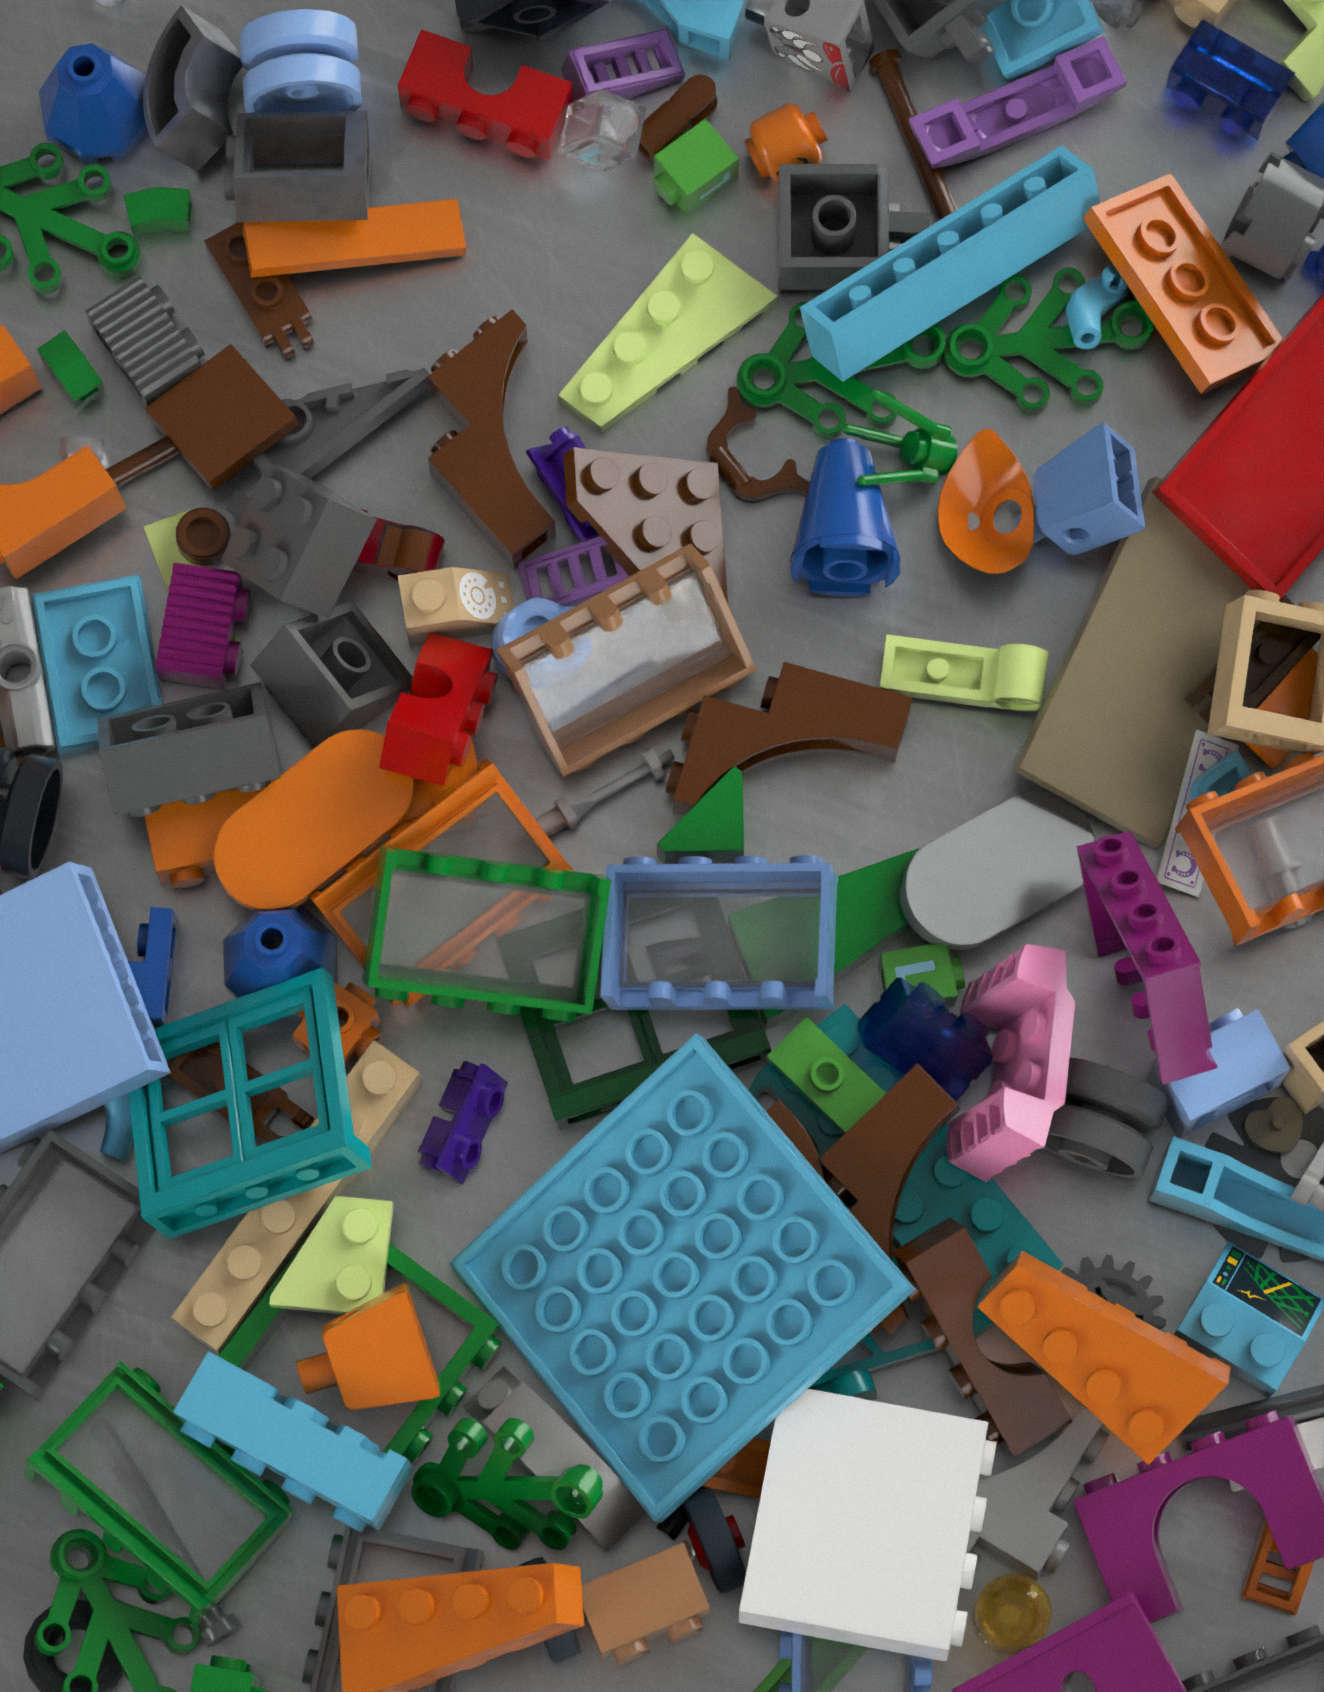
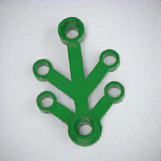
[0,142,142,294]
[943,268,1154,414]
[737,302,946,440]
[411,1418,603,1550]
[34,1529,201,1692]

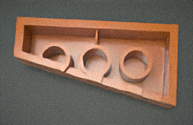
[977,1251,1231,1465]
[336,1563,584,1692]

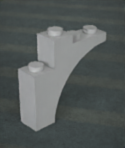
[966,1406,1110,1581]

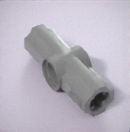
[0,586,56,759]

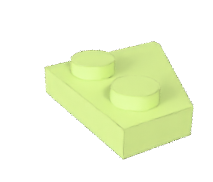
[269,1196,394,1314]

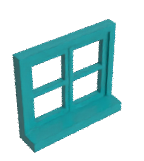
[128,967,372,1239]

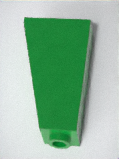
[728,848,919,1030]

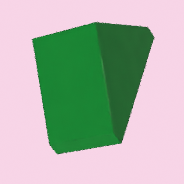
[657,765,744,864]

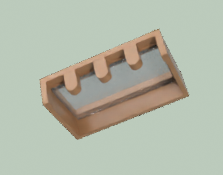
[496,543,757,777]

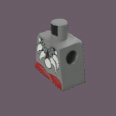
[745,0,875,92]

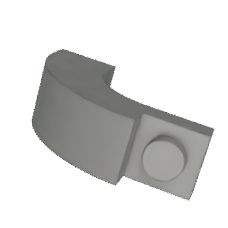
[463,1366,646,1552]

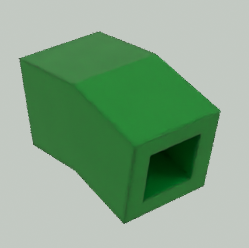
[123,187,193,237]
[37,330,103,407]

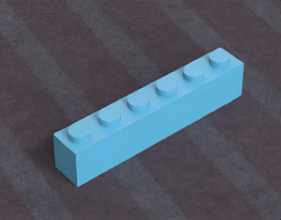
[800,145,1100,381]

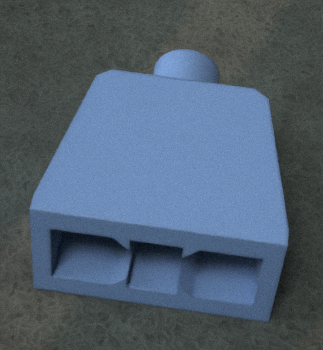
[1016,422,1145,555]

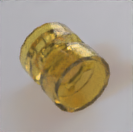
[971,1573,1052,1656]

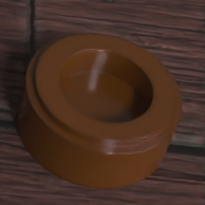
[176,507,231,566]

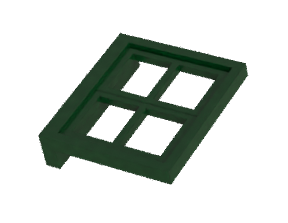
[495,893,771,1130]

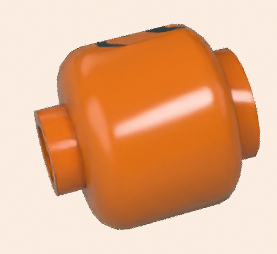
[744,103,828,183]

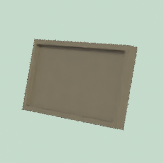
[1012,476,1257,848]

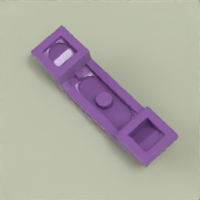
[908,36,1127,169]

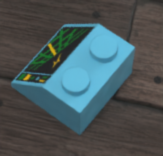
[1173,1241,1324,1398]

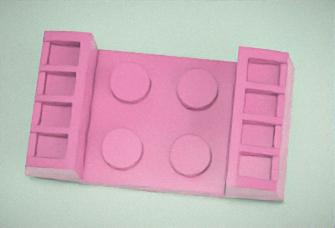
[946,944,1075,1182]

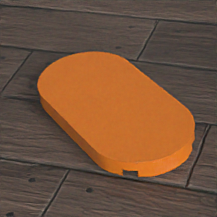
[214,729,414,910]

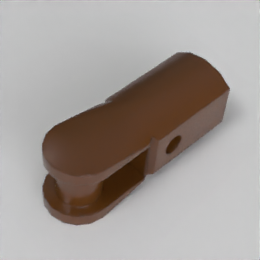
[630,74,718,164]

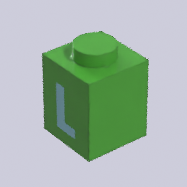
[652,118,739,215]
[878,943,965,1018]

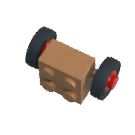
[517,1488,746,1666]

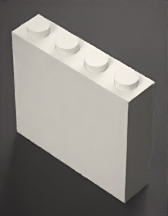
[739,1389,997,1662]

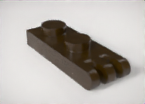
[1184,595,1321,739]

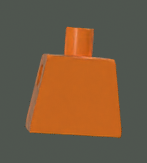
[296,1283,440,1410]

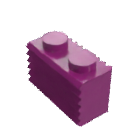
[155,562,251,690]

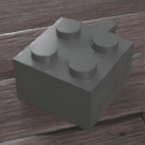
[873,0,1006,64]
[778,164,929,290]
[220,462,377,619]

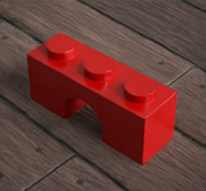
[398,29,573,159]
[379,632,498,786]

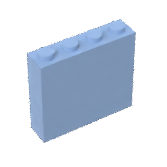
[0,862,171,1154]

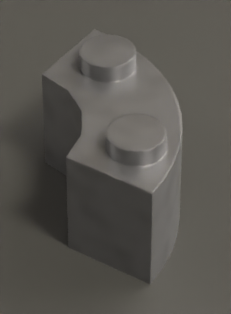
[143,5,242,172]

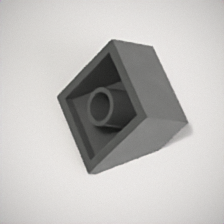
[250,600,413,748]

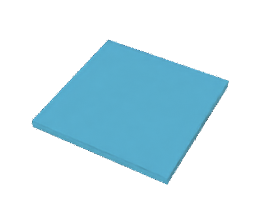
[449,1033,916,1523]

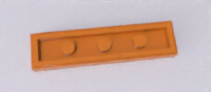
[243,199,467,278]

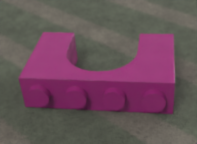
[1073,1410,1324,1623]

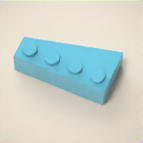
[173,1351,413,1533]

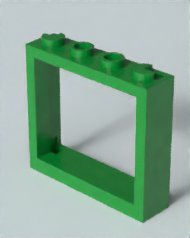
[218,1233,502,1463]

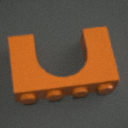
[0,325,127,580]

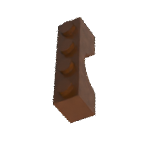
[891,1217,1073,1457]

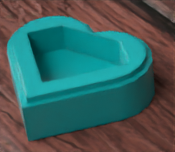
[813,1369,877,1400]

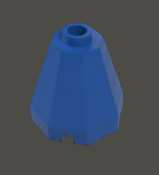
[39,43,148,165]
[223,905,338,1019]

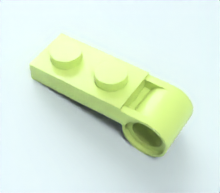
[879,634,1049,711]

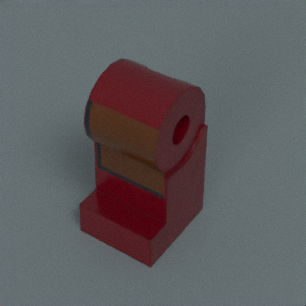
[352,509,445,581]

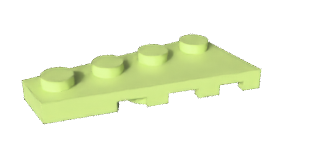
[558,233,778,434]

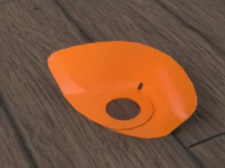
[938,428,1035,574]

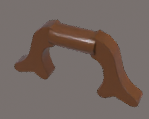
[706,386,809,502]

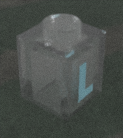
[558,89,647,172]

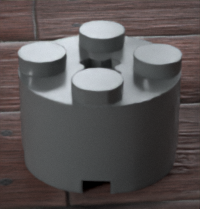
[1220,152,1324,280]

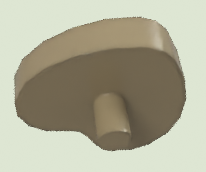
[1243,1097,1303,1155]

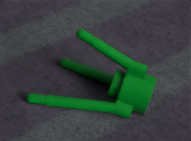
[842,390,958,486]

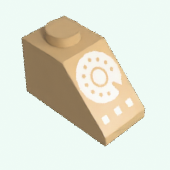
[398,567,515,646]

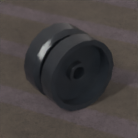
[0,746,63,880]

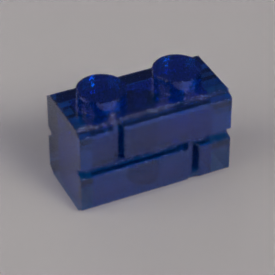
[1165,19,1295,141]
[857,977,993,1102]

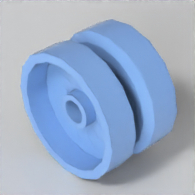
[239,9,362,113]

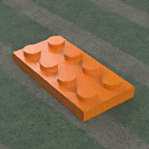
[1082,173,1283,395]

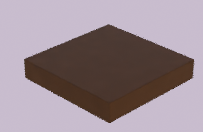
[144,344,299,491]

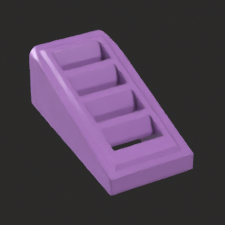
[562,28,686,114]
[518,536,629,606]

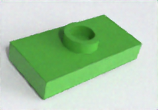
[766,1016,886,1135]

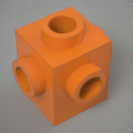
[292,982,382,1071]

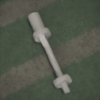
[525,748,675,845]

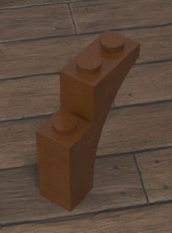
[428,309,556,570]
[665,662,913,816]
[818,1063,961,1335]

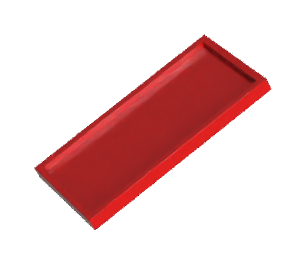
[1152,292,1324,600]

